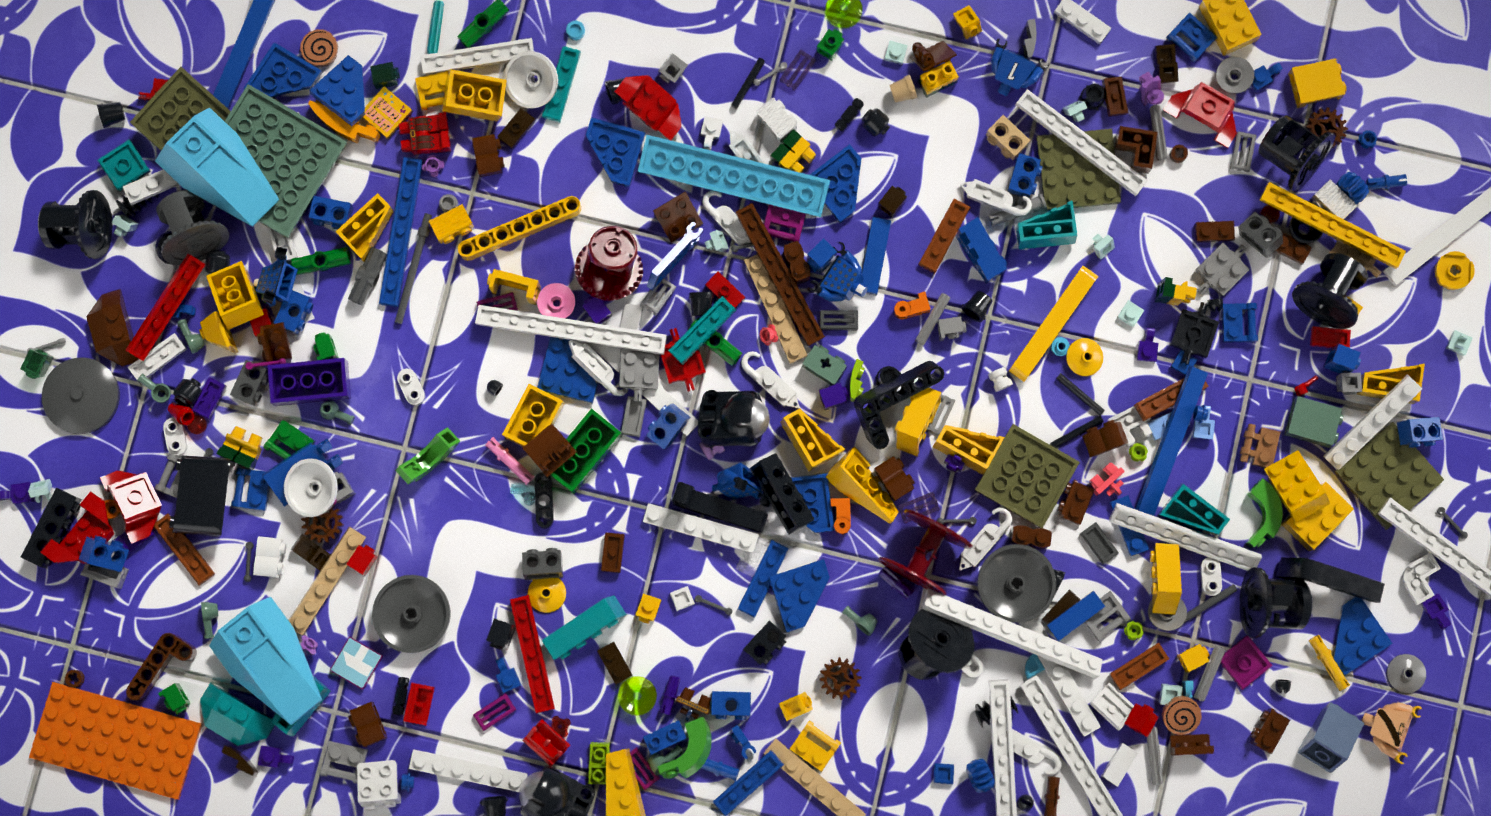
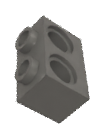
[1238,212,1283,258]
[230,360,269,406]
[522,548,563,580]

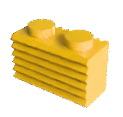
[429,204,474,244]

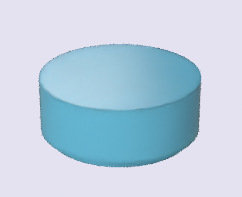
[566,20,585,40]

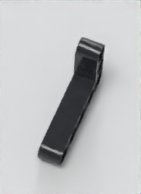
[854,361,944,449]
[671,482,769,533]
[1277,557,1385,603]

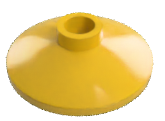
[1066,338,1103,376]
[528,578,566,613]

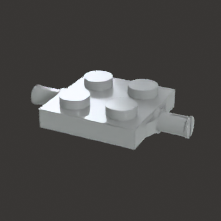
[1195,243,1250,297]
[619,349,659,402]

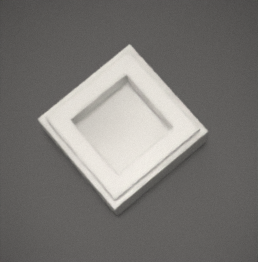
[670,586,695,611]

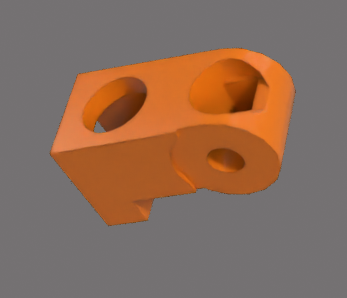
[894,291,931,320]
[830,498,851,534]

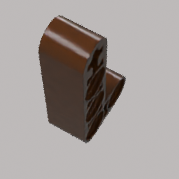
[126,633,197,701]

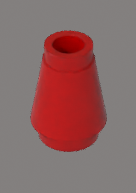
[168,402,194,425]

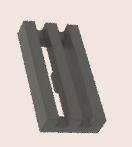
[820,310,858,330]

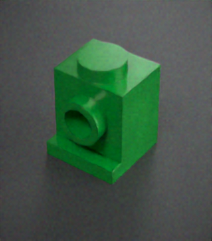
[816,29,844,61]
[313,332,339,360]
[158,683,191,715]

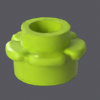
[1129,443,1148,462]
[1124,621,1143,640]

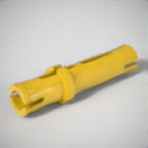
[1308,634,1350,691]

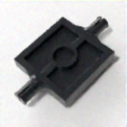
[1170,302,1219,365]

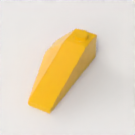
[826,446,899,524]

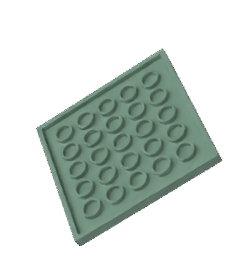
[224,84,347,238]

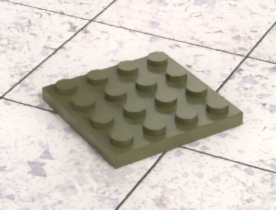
[130,67,231,150]
[1036,129,1121,211]
[1334,422,1444,530]
[974,424,1080,528]

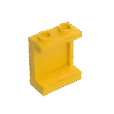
[1288,58,1346,108]
[487,269,542,306]

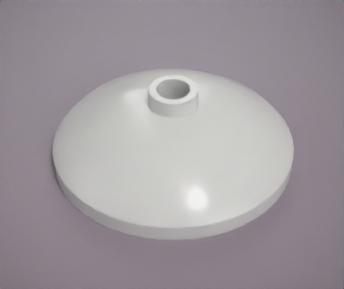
[504,51,558,108]
[284,459,338,517]

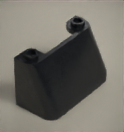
[169,455,230,537]

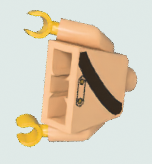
[1362,702,1422,764]

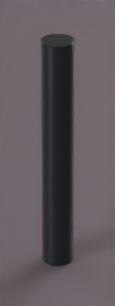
[731,57,765,109]
[1056,373,1105,416]
[1050,416,1104,448]

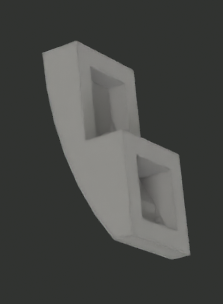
[1022,19,1036,60]

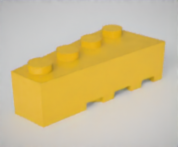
[606,748,646,816]

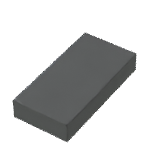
[1080,522,1119,565]

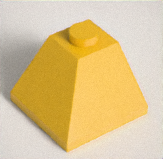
[199,311,239,353]

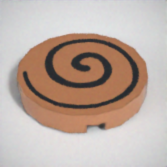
[300,29,339,67]
[1162,696,1202,735]

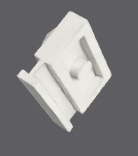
[1089,683,1134,731]

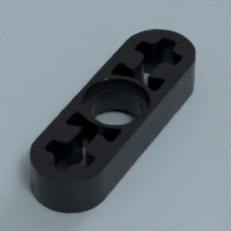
[534,472,554,529]

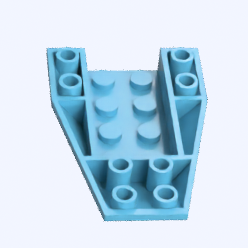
[155,108,279,227]
[209,597,322,725]

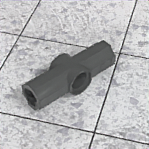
[348,247,387,306]

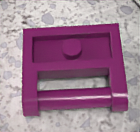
[764,204,806,242]

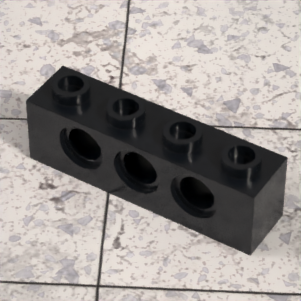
[750,453,815,535]
[21,488,82,568]

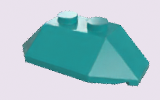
[200,683,275,746]

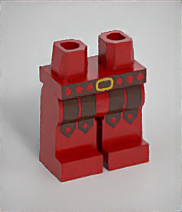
[399,112,451,155]

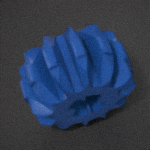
[1336,172,1369,204]
[966,759,995,793]

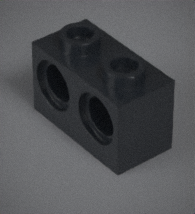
[486,618,516,651]
[743,620,787,665]

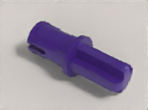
[879,567,914,600]
[659,675,681,715]

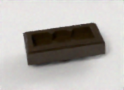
[497,108,536,149]

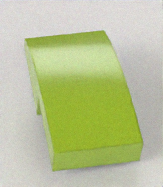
[850,359,865,402]
[588,742,610,785]

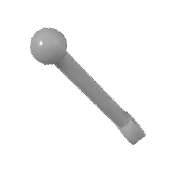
[753,62,787,86]
[27,338,66,355]

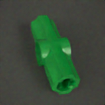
[457,0,509,48]
[291,247,351,276]
[688,317,743,366]

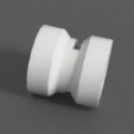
[988,367,1013,392]

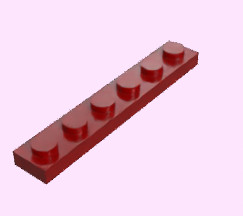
[126,254,206,361]
[510,595,555,714]

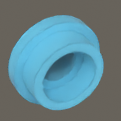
[1051,337,1070,356]

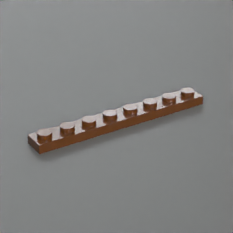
[735,203,825,347]

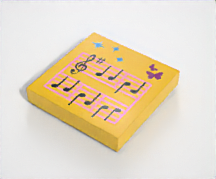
[363,86,413,139]

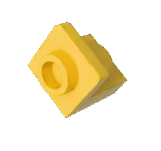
[953,5,982,39]
[635,593,662,624]
[779,692,813,721]

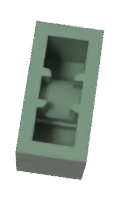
[802,345,847,386]

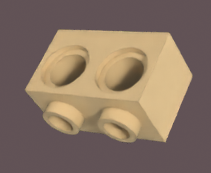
[986,115,1031,160]

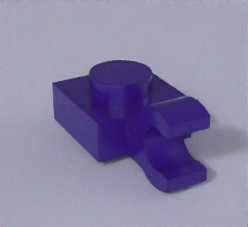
[1137,328,1159,363]
[943,454,965,473]
[0,482,34,504]
[1420,593,1452,629]
[258,746,294,768]

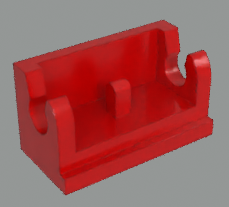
[403,682,435,726]
[522,719,571,766]

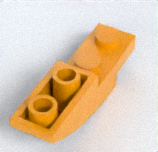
[308,100,380,144]

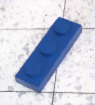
[1109,496,1149,556]

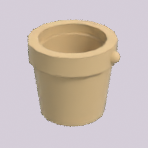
[889,75,918,103]

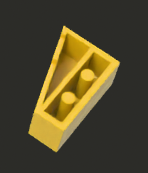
[336,193,394,262]
[1357,364,1425,404]
[895,388,941,457]
[780,409,845,472]
[933,425,1004,475]
[1150,543,1182,615]

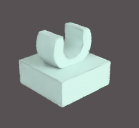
[1062,100,1087,122]
[112,215,139,237]
[704,230,729,252]
[1092,234,1115,259]
[1446,330,1473,356]
[28,479,52,503]

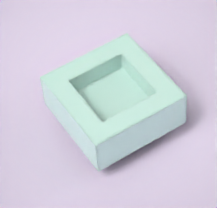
[884,40,908,65]
[1117,300,1144,327]
[1159,684,1182,705]

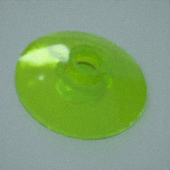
[825,0,862,28]
[618,676,657,716]

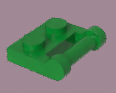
[263,420,315,460]

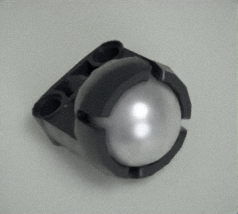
[698,390,770,448]
[519,766,595,816]

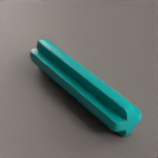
[427,1,444,54]

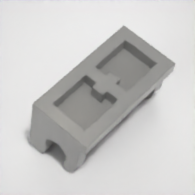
[80,564,129,589]

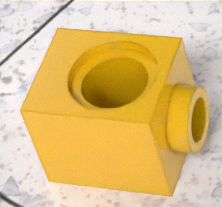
[1176,644,1210,672]

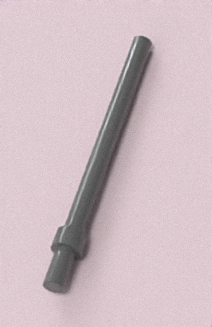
[395,213,432,324]

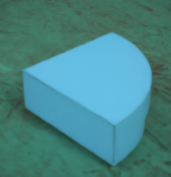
[1025,654,1045,679]
[1182,681,1193,699]

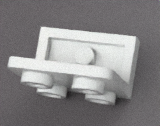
[357,760,401,809]

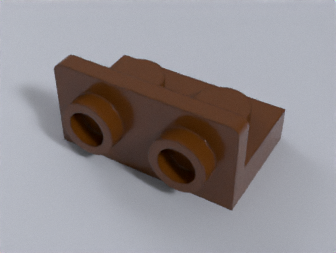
[257,322,293,362]
[1057,479,1094,525]
[1250,708,1290,754]
[1170,734,1214,755]

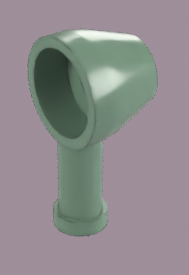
[177,319,205,354]
[137,373,171,403]
[319,401,355,425]
[201,602,219,639]
[842,606,878,636]
[648,744,684,775]

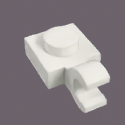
[701,116,723,150]

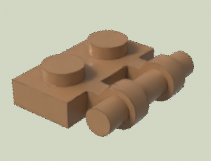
[1240,424,1280,468]

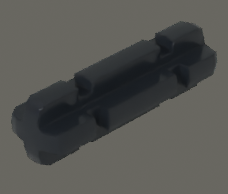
[835,98,864,131]
[393,677,409,715]

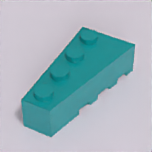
[542,595,627,660]

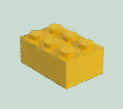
[1199,0,1262,56]
[442,69,507,122]
[206,261,264,330]
[502,384,565,447]
[1264,450,1330,522]
[1281,482,1354,551]

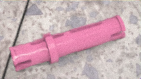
[485,437,535,486]

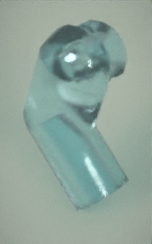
[510,484,535,506]

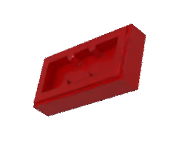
[705,272,745,308]
[1310,326,1351,348]

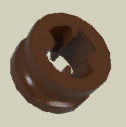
[1170,145,1188,163]
[65,670,85,687]

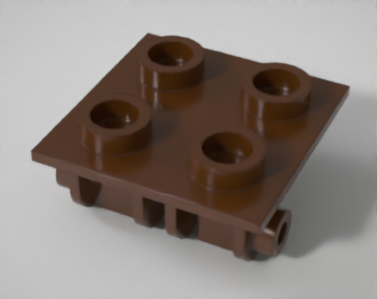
[910,41,957,71]
[653,191,703,243]
[523,423,577,477]

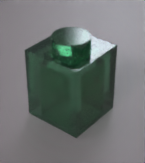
[370,62,400,89]
[20,348,54,379]

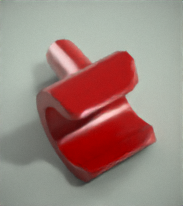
[1295,375,1319,396]

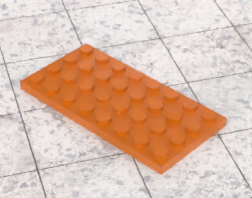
[29,682,202,800]

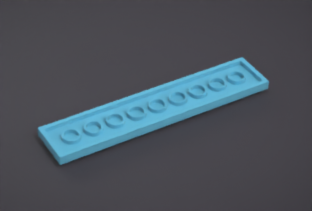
[638,135,830,217]

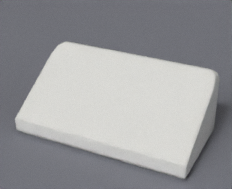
[620,304,644,330]
[1101,743,1138,787]

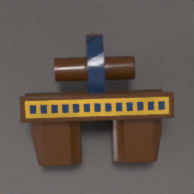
[676,687,711,722]

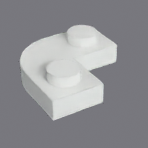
[1403,552,1441,605]

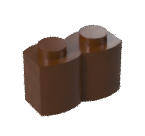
[472,134,505,177]
[784,241,810,285]
[1082,420,1128,457]
[873,456,915,502]
[1010,525,1052,549]
[348,702,388,747]

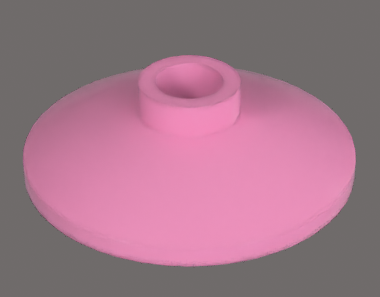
[537,283,575,319]

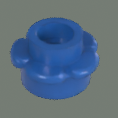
[1358,130,1377,149]
[1193,405,1209,423]
[401,772,414,792]

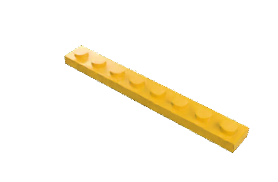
[1259,182,1406,269]

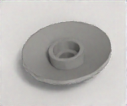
[1216,57,1254,94]
[1148,598,1187,631]
[1387,654,1426,693]

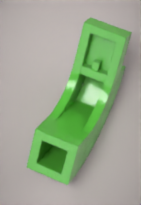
[395,427,460,485]
[1245,478,1283,548]
[657,717,712,779]

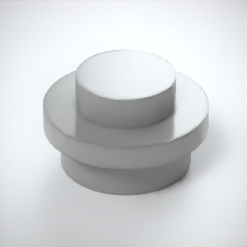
[439,194,458,212]

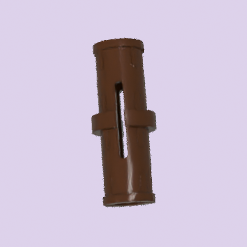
[1044,776,1060,816]

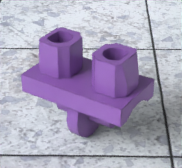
[1139,72,1164,106]

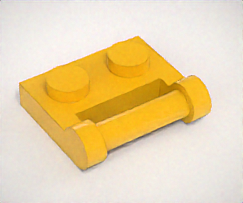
[415,71,449,111]
[790,720,841,772]

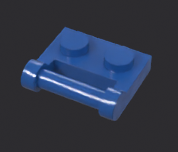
[1166,12,1217,63]
[1222,303,1258,342]
[231,468,270,511]

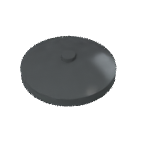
[42,358,120,434]
[977,544,1056,623]
[372,575,451,653]

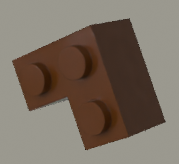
[1114,126,1158,174]

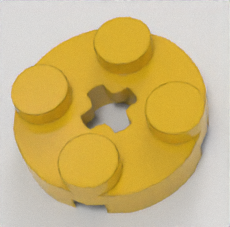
[1434,251,1475,290]

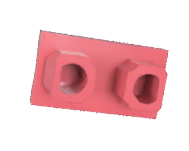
[1089,462,1125,497]

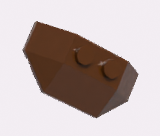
[86,289,139,367]

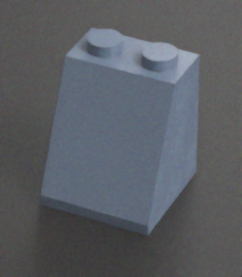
[1297,702,1364,773]

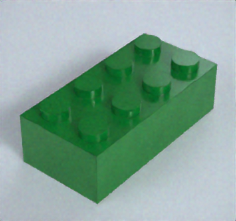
[550,408,622,494]

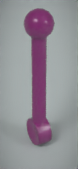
[245,358,286,370]

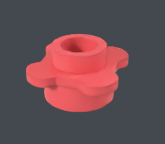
[759,324,778,346]

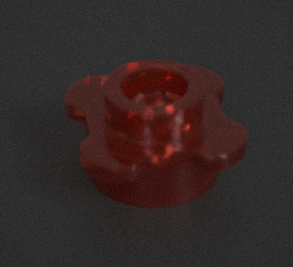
[552,716,571,737]

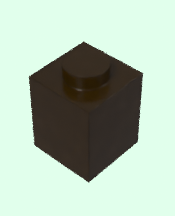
[877,186,907,218]

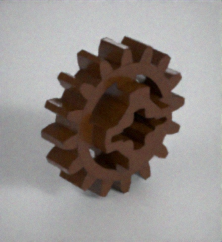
[1305,107,1348,149]
[301,505,344,543]
[819,657,862,700]

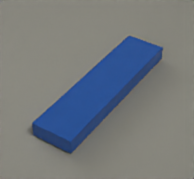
[861,217,891,295]
[738,540,789,618]
[713,750,784,816]

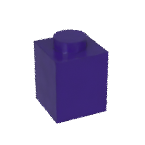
[582,296,612,324]
[818,383,849,411]

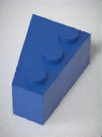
[956,217,1007,284]

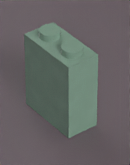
[1284,396,1344,448]

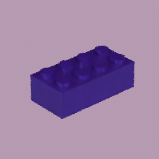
[268,358,351,406]

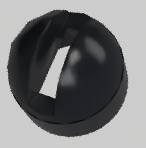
[1207,298,1223,312]
[487,380,503,397]
[1275,679,1291,694]
[1017,795,1034,810]

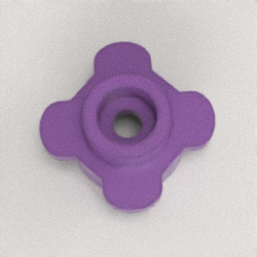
[422,155,445,177]
[300,635,318,656]

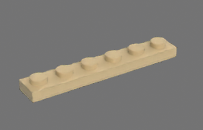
[744,255,808,364]
[289,527,366,636]
[763,738,866,816]

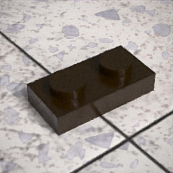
[597,641,633,685]

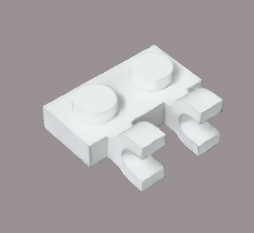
[1107,406,1153,447]

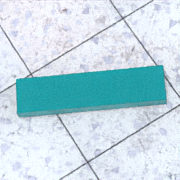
[542,46,581,123]
[668,296,736,365]

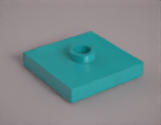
[98,140,151,192]

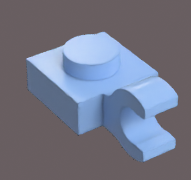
[1193,406,1215,440]

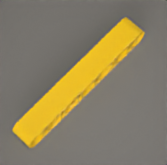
[458,196,582,261]
[1009,266,1098,382]

